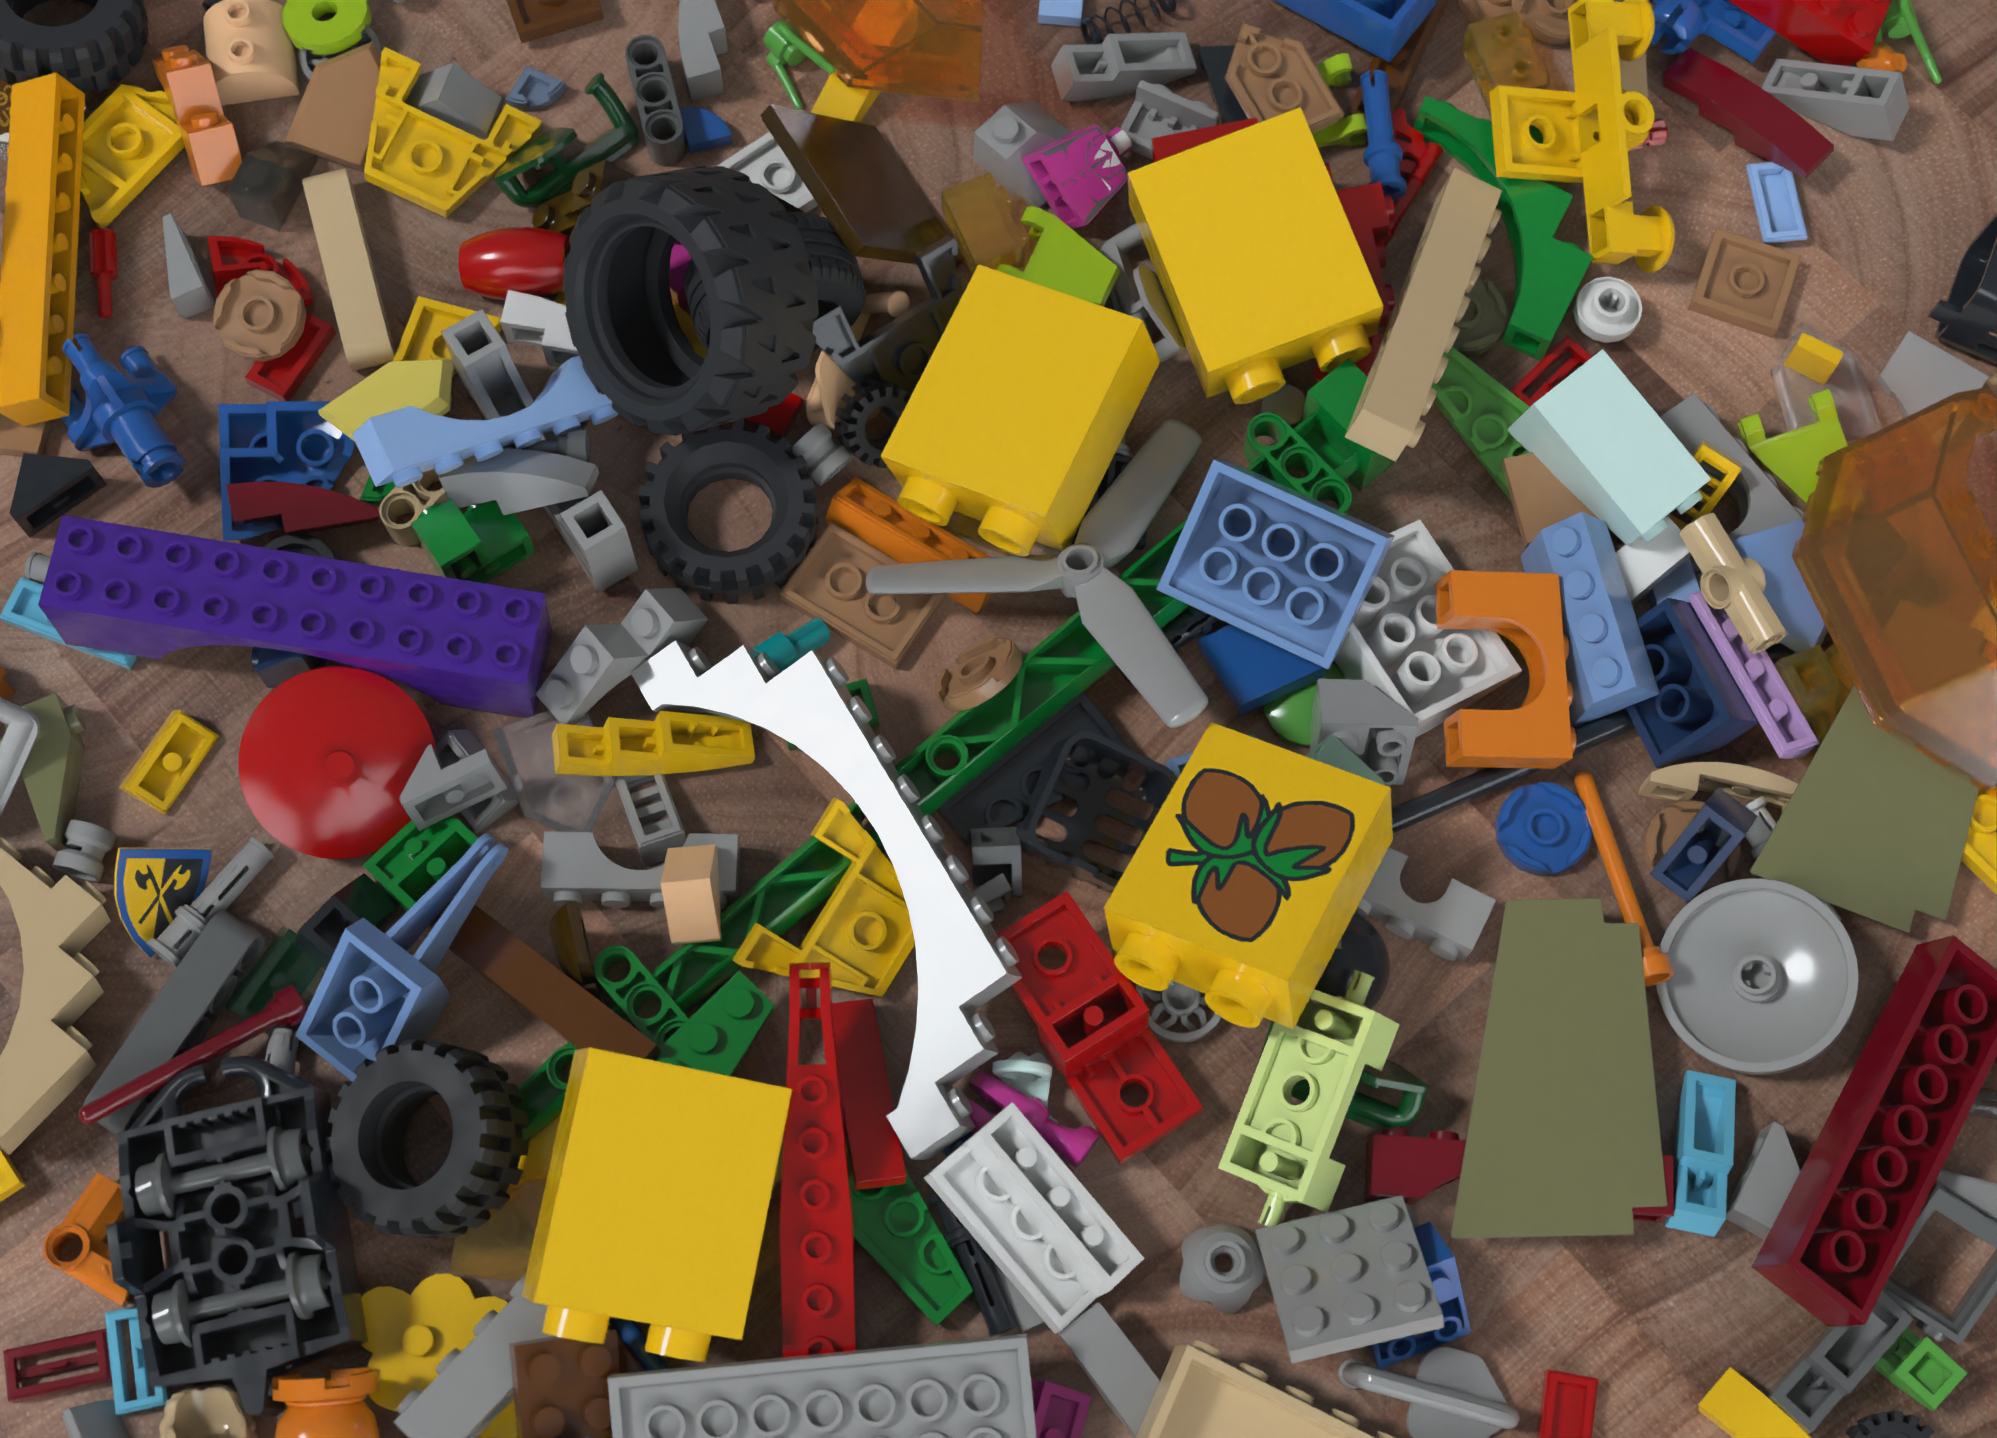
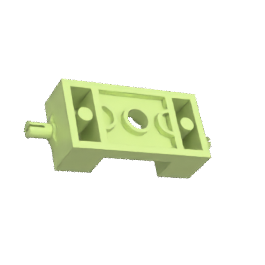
[1218,970,1400,1227]

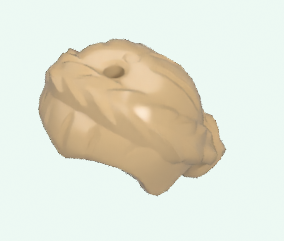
[159,1383,257,1438]

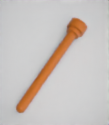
[1574,771,1675,987]

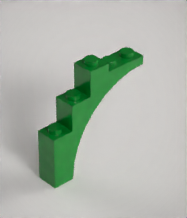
[1414,96,1593,361]

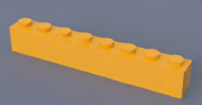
[0,72,85,426]

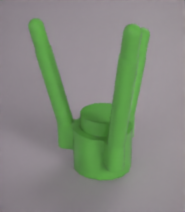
[1874,0,1942,84]
[763,19,837,110]

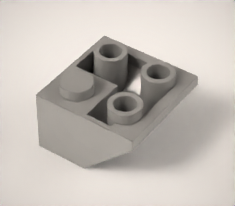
[1310,679,1419,786]

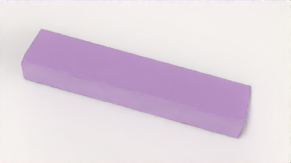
[1688,591,1819,759]

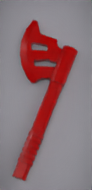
[1375,107,1444,249]

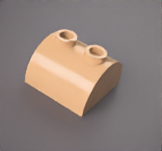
[203,0,300,105]

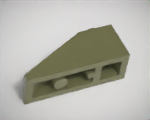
[4,693,86,852]

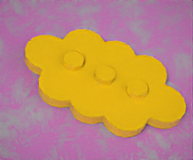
[361,1273,517,1438]

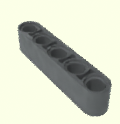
[83,910,267,1135]

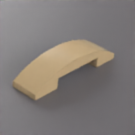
[1639,762,1798,816]

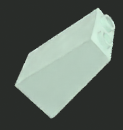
[1507,349,1711,546]

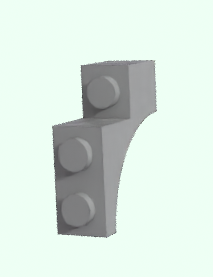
[536,588,708,725]

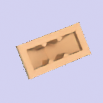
[660,844,722,945]

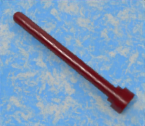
[78,984,307,1125]

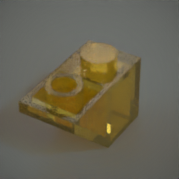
[1774,645,1841,762]

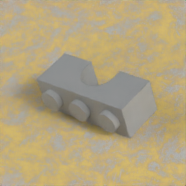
[1355,847,1496,962]

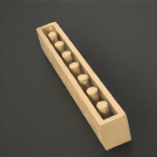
[1345,167,1502,462]

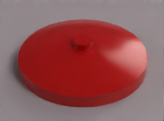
[238,666,436,859]

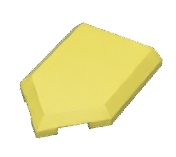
[318,359,455,442]

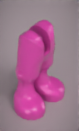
[967,1070,1101,1173]

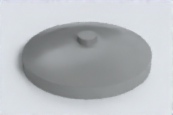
[1656,878,1859,1075]

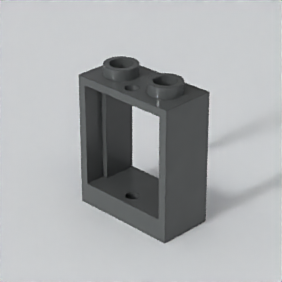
[1882,1180,1997,1345]

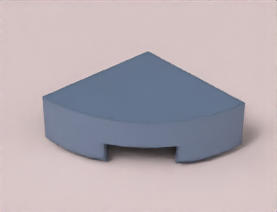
[506,66,567,111]

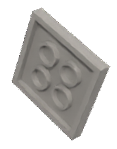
[1255,1195,1444,1364]

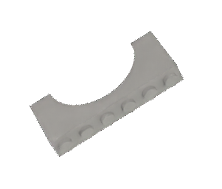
[442,309,638,593]

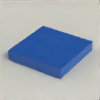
[1197,624,1325,715]

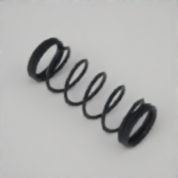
[1080,0,1177,45]

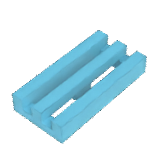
[105,1306,171,1416]

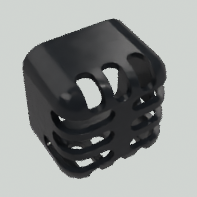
[1928,213,1997,364]
[1016,731,1178,891]

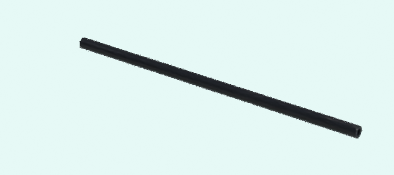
[1392,576,1942,833]

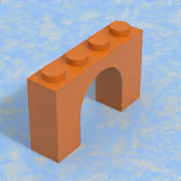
[1435,570,1576,769]

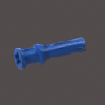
[1360,70,1407,200]

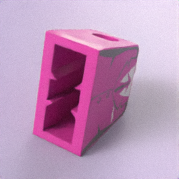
[1021,125,1132,229]

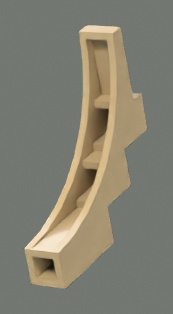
[0,837,111,1155]

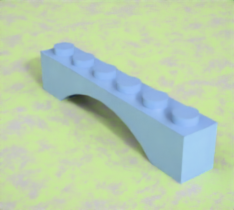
[352,356,618,488]

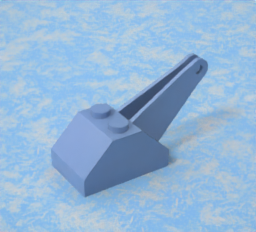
[295,833,508,1082]

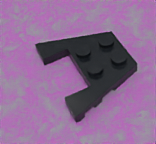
[813,235,962,421]

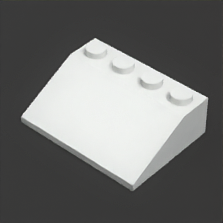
[1334,519,1522,737]

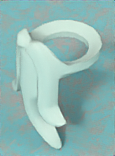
[992,1052,1058,1123]

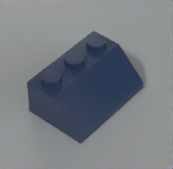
[1626,598,1759,769]

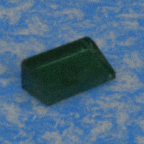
[225,927,321,1035]

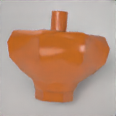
[1857,42,1908,73]

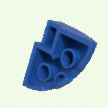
[218,401,355,541]

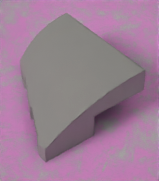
[1877,331,1989,456]

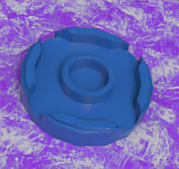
[1495,782,1592,876]

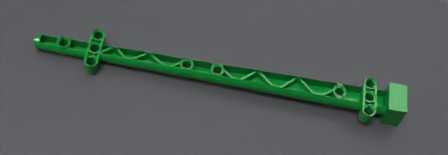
[517,358,1401,1140]

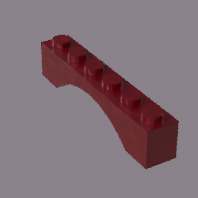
[1365,1128,1674,1223]

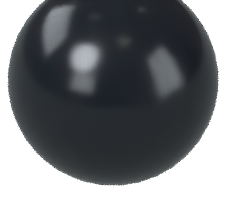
[1315,913,1390,1010]

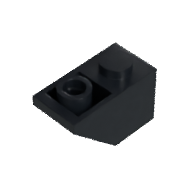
[296,873,400,971]

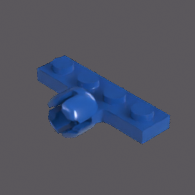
[1650,0,1777,63]

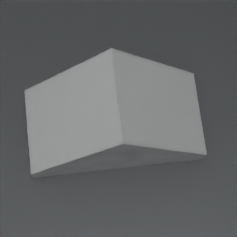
[408,63,503,138]

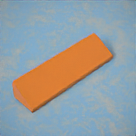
[825,477,993,613]

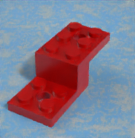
[996,891,1203,1165]

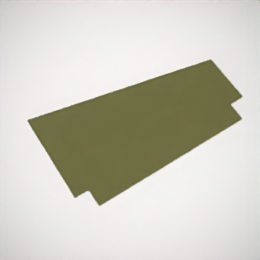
[1750,600,1997,933]
[1451,898,1667,1239]

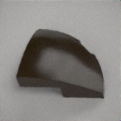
[549,901,604,1004]

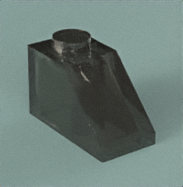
[226,141,318,232]

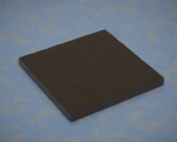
[760,104,965,269]

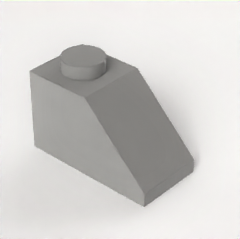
[1726,1122,1800,1240]

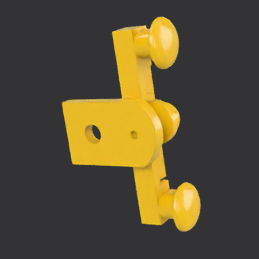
[1489,0,1675,273]

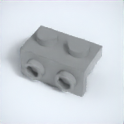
[1120,80,1220,160]

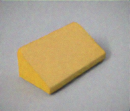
[119,709,219,815]

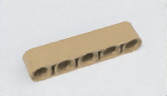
[302,168,396,372]

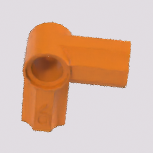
[43,1173,135,1308]

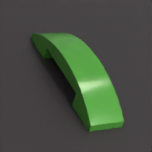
[1827,1326,1967,1411]

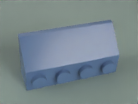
[1520,512,1660,727]

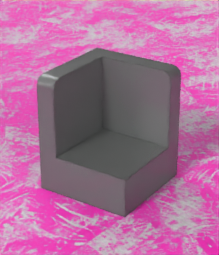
[970,827,1022,898]

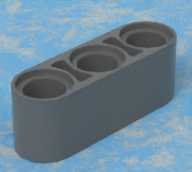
[625,35,687,166]

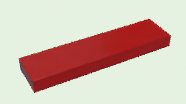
[832,999,906,1190]

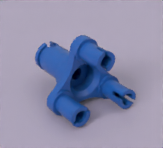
[61,333,185,488]

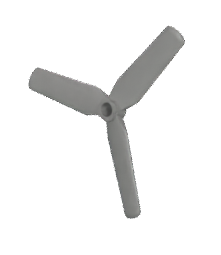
[866,419,1208,728]

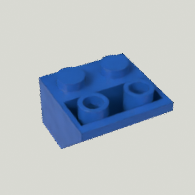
[1368,1222,1471,1369]

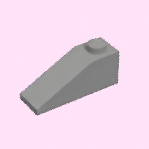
[1761,58,1909,141]

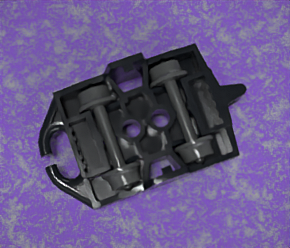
[106,1056,368,1417]

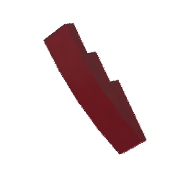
[1662,48,1834,178]

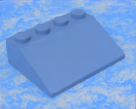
[1156,458,1395,669]

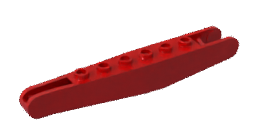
[780,962,857,1358]

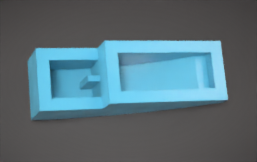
[1665,1070,1736,1237]

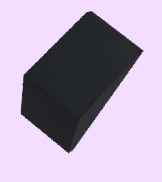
[10,453,107,538]

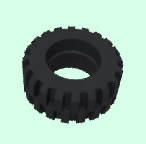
[0,0,149,96]
[326,1039,529,1239]

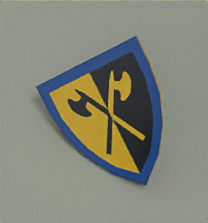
[114,847,212,958]

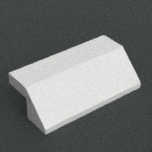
[924,1102,1144,1334]

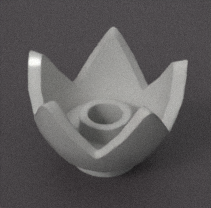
[1179,1223,1266,1314]

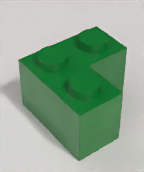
[411,498,536,584]

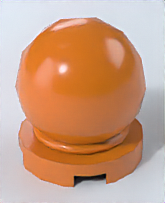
[272,1367,380,1438]

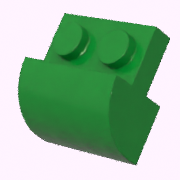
[363,816,478,911]

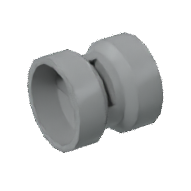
[792,422,854,487]
[52,820,117,882]

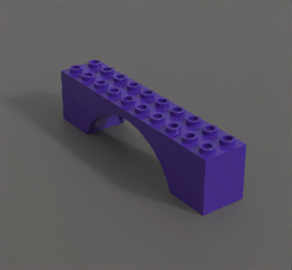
[38,515,553,720]

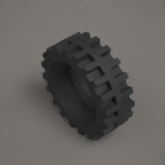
[638,419,818,604]

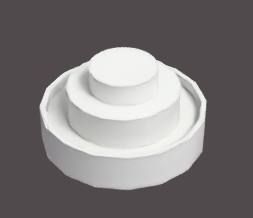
[1573,277,1642,343]

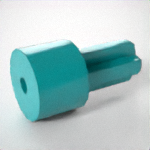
[752,618,830,673]

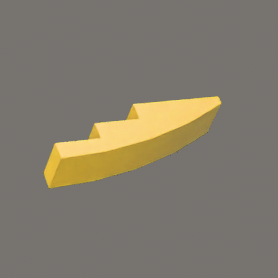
[552,711,755,776]

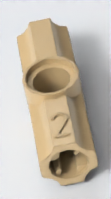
[1679,513,1788,654]

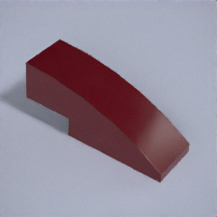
[226,481,379,535]

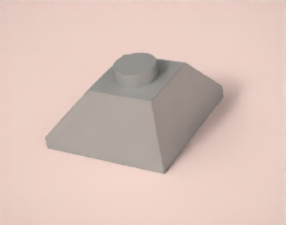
[974,101,1071,209]

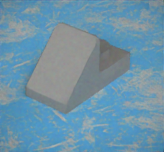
[399,744,507,831]

